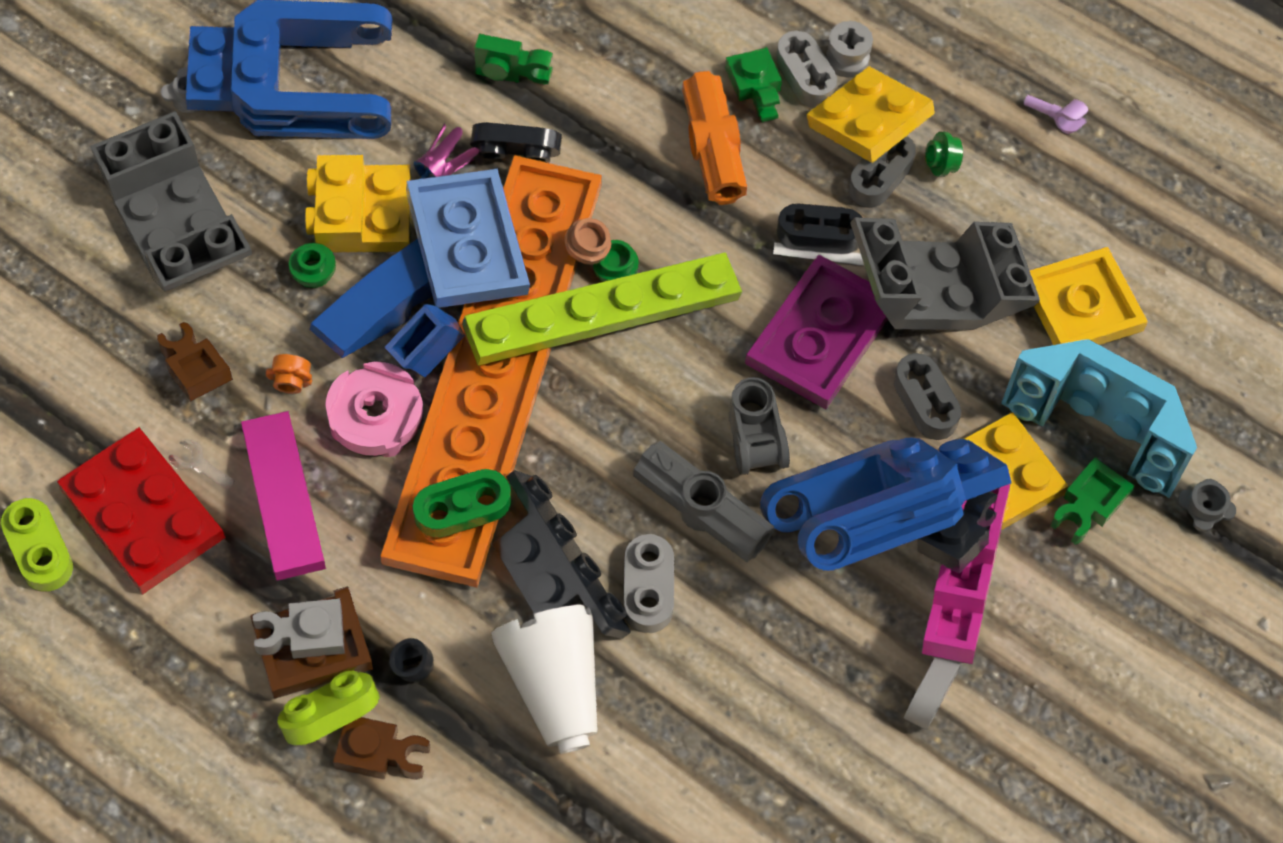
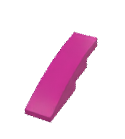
[241,411,326,581]
[922,484,1010,664]

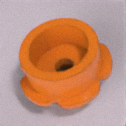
[265,354,313,394]

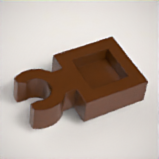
[157,322,233,402]
[333,717,431,780]

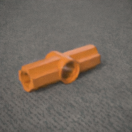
[682,71,747,205]

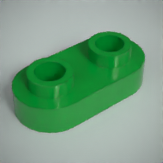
[413,469,511,538]

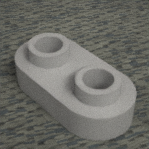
[624,534,674,633]

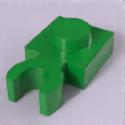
[475,33,553,84]
[1050,457,1134,545]

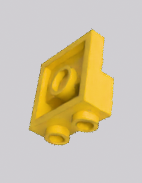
[305,155,411,253]

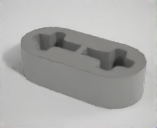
[776,31,837,108]
[904,657,963,731]

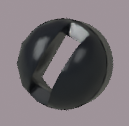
[389,638,434,682]

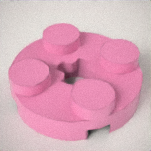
[325,362,423,457]

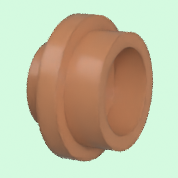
[565,218,611,264]

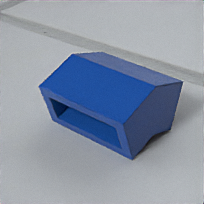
[385,305,465,377]

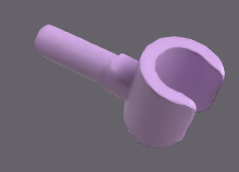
[1024,95,1088,134]

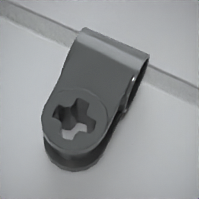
[729,377,790,475]

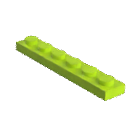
[462,252,743,366]

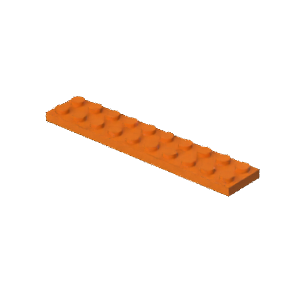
[380,155,602,588]

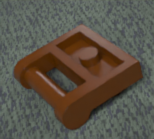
[250,586,373,699]

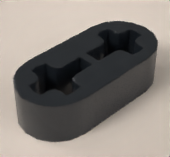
[776,203,863,254]

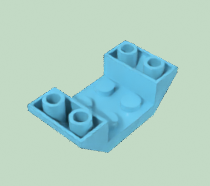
[1001,339,1197,498]

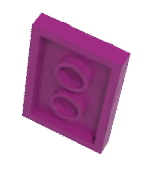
[745,254,888,410]

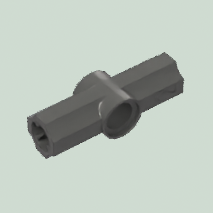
[633,441,774,563]

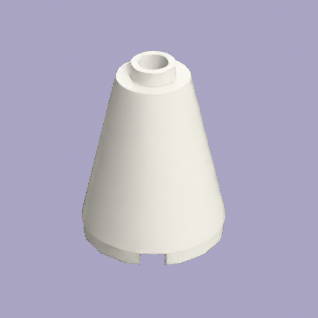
[491,605,597,754]

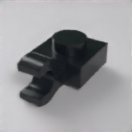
[918,491,997,574]

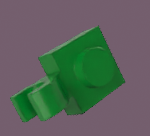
[725,47,782,122]

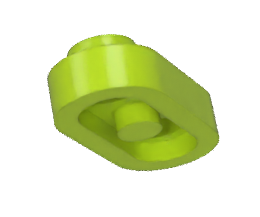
[1,498,73,592]
[277,671,380,745]

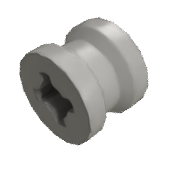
[826,21,873,77]

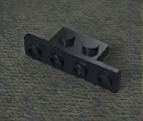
[492,470,631,639]

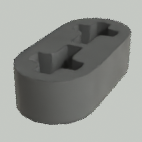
[849,136,916,208]
[894,353,961,440]

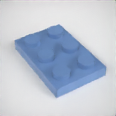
[406,169,530,308]

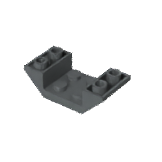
[90,111,252,292]
[851,217,1040,330]

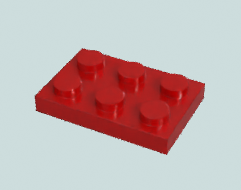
[57,427,225,595]

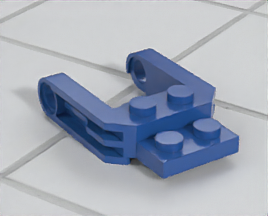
[186,0,392,139]
[760,438,1012,571]

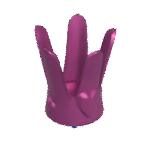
[413,123,479,179]

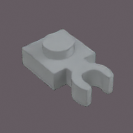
[253,599,344,658]

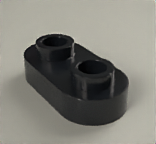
[470,122,562,163]

